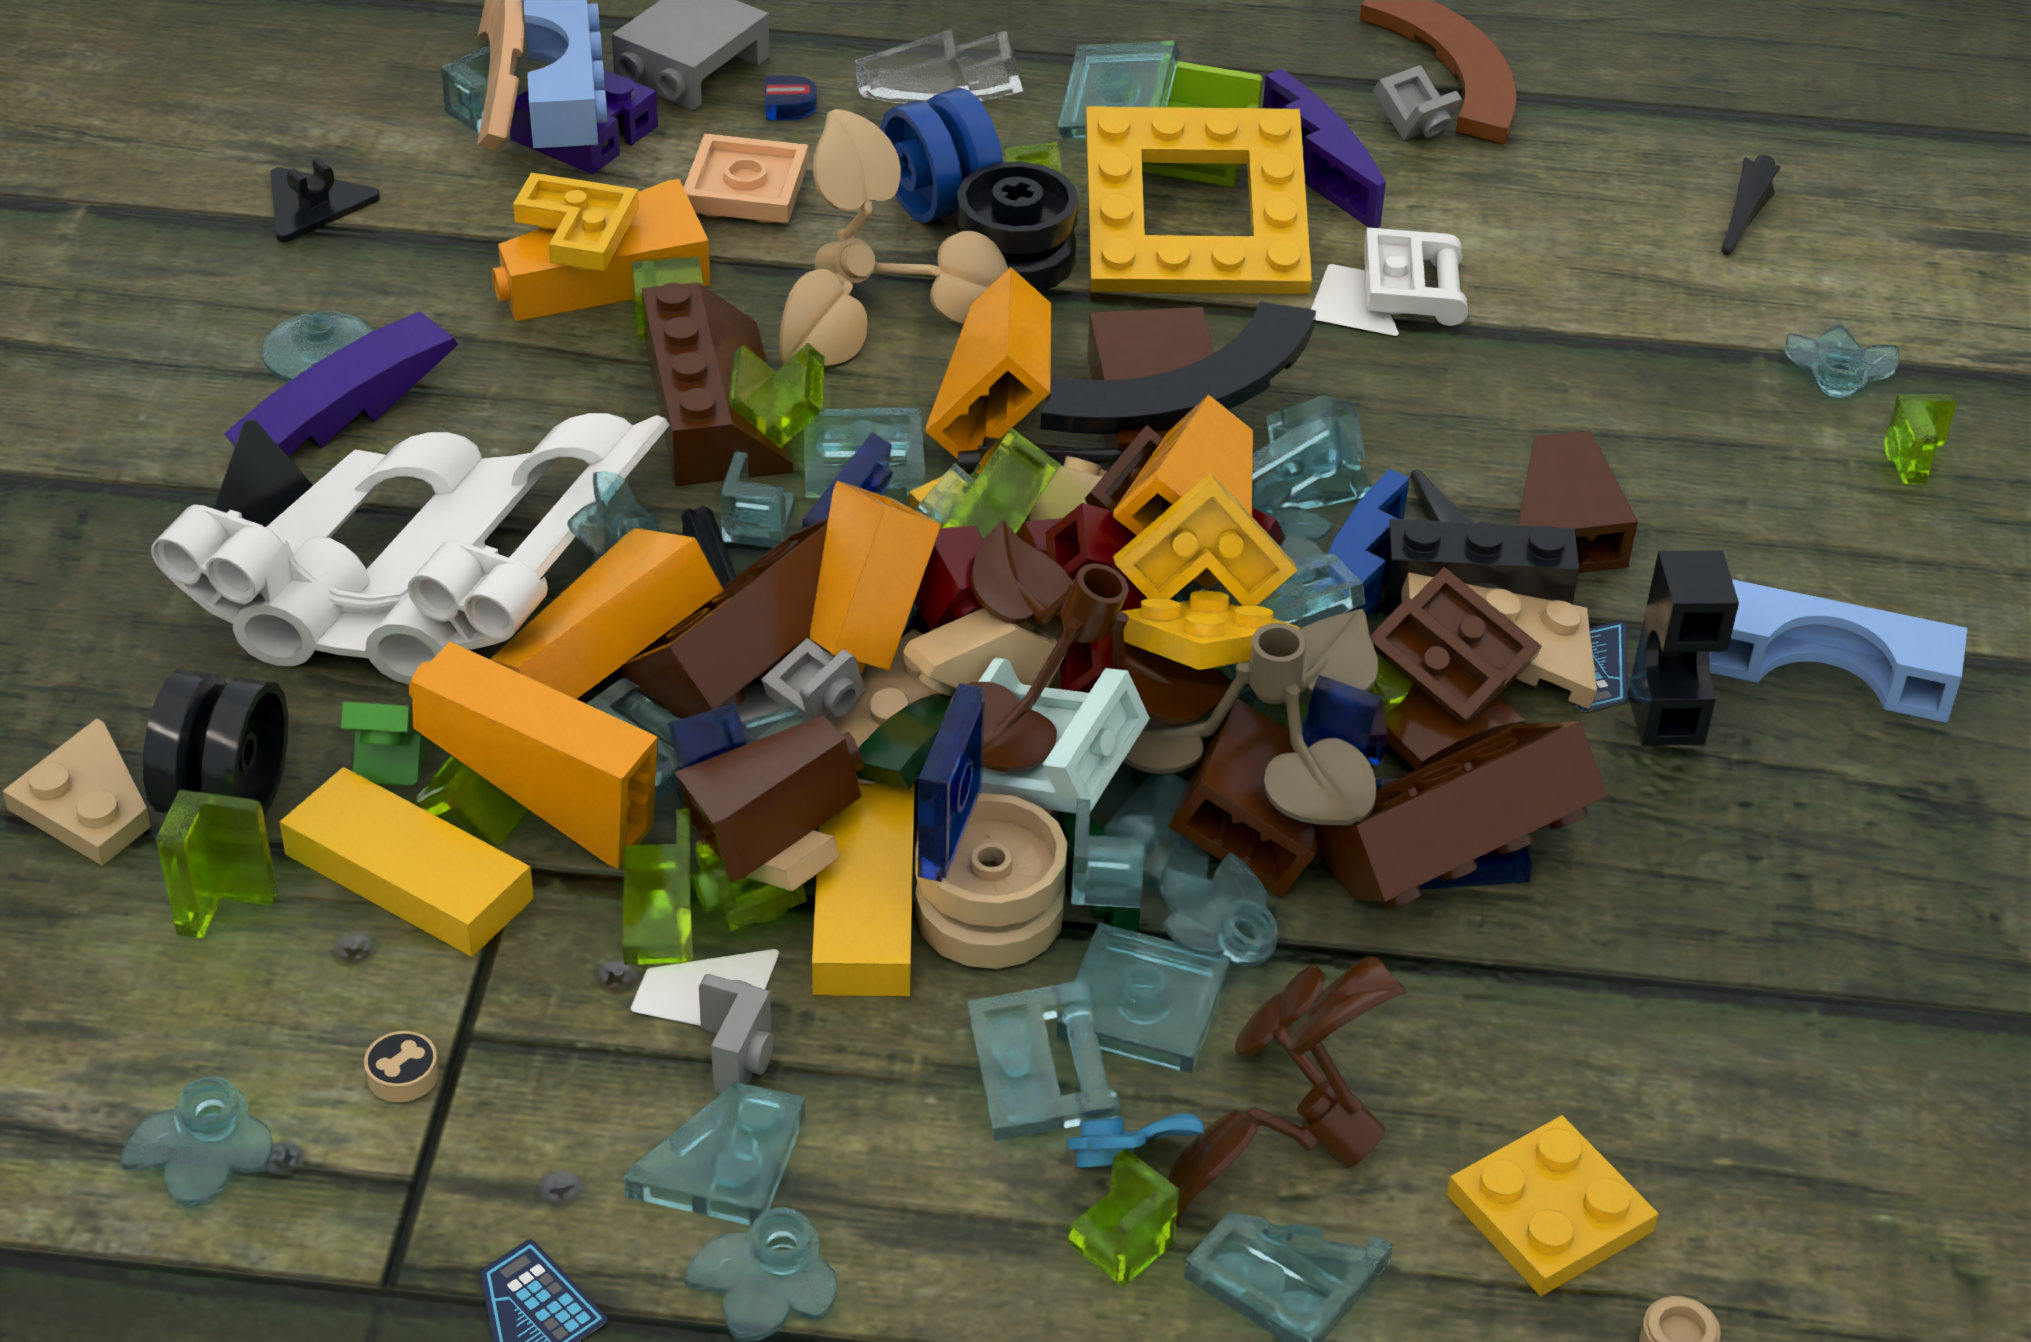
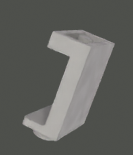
[612,0,770,110]

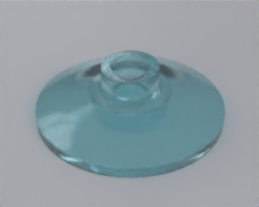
[262,311,374,382]

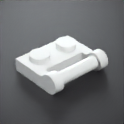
[1364,227,1468,326]

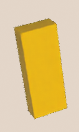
[279,767,534,957]
[812,783,915,997]

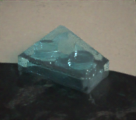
[1252,408,1372,517]
[624,1082,806,1228]
[1184,1212,1393,1342]

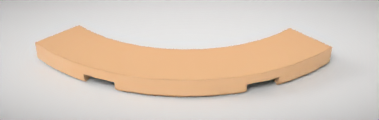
[477,0,525,151]

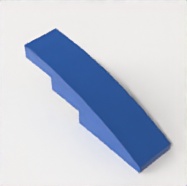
[1307,468,1410,625]

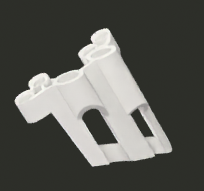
[151,413,670,685]

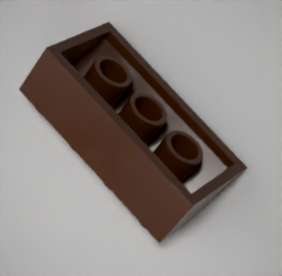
[641,282,793,486]
[616,517,829,721]
[1313,721,1608,908]

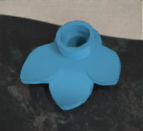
[1066,1113,1204,1167]

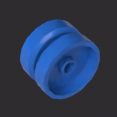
[880,88,1003,224]

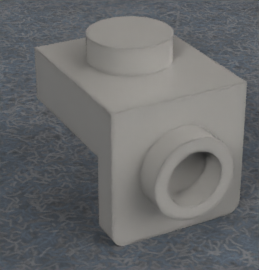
[1373,65,1462,141]
[761,638,866,723]
[699,974,774,1099]

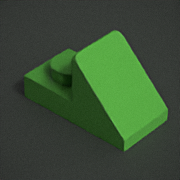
[341,702,430,786]

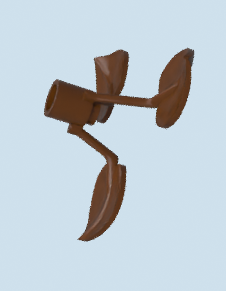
[946,521,1232,773]
[1165,956,1406,1228]

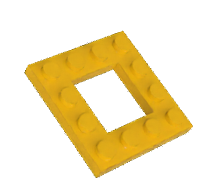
[1085,106,1312,294]

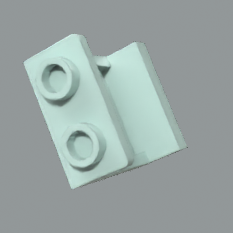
[934,658,1150,815]

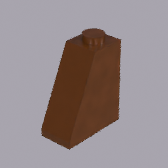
[1518,430,1638,573]
[1168,698,1318,898]
[674,715,863,883]

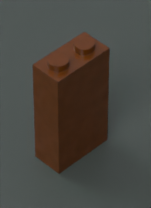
[1087,307,1230,466]

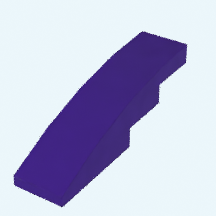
[1263,69,1386,228]
[224,311,458,456]

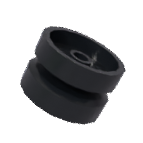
[956,161,1078,292]
[143,668,288,826]

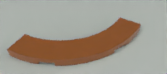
[1360,0,1517,144]

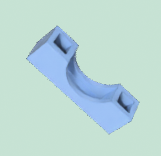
[524,0,608,148]
[1709,579,1968,723]

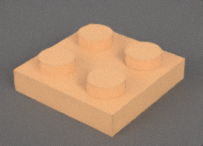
[683,134,809,223]

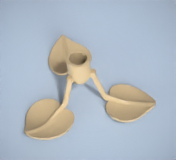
[779,109,1008,367]

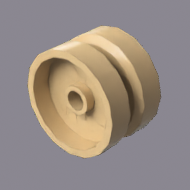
[915,793,1068,969]

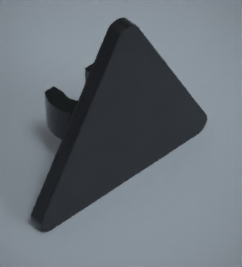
[270,158,380,242]
[213,419,313,527]

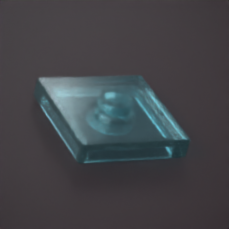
[1057,40,1180,138]
[1056,923,1231,1074]

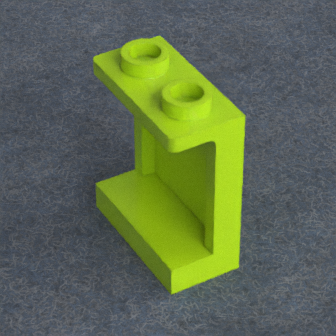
[1142,59,1263,187]

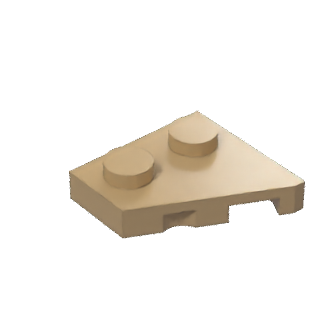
[2,718,151,866]

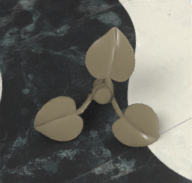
[1123,609,1378,825]

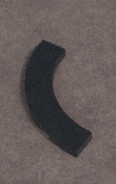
[1040,301,1316,434]

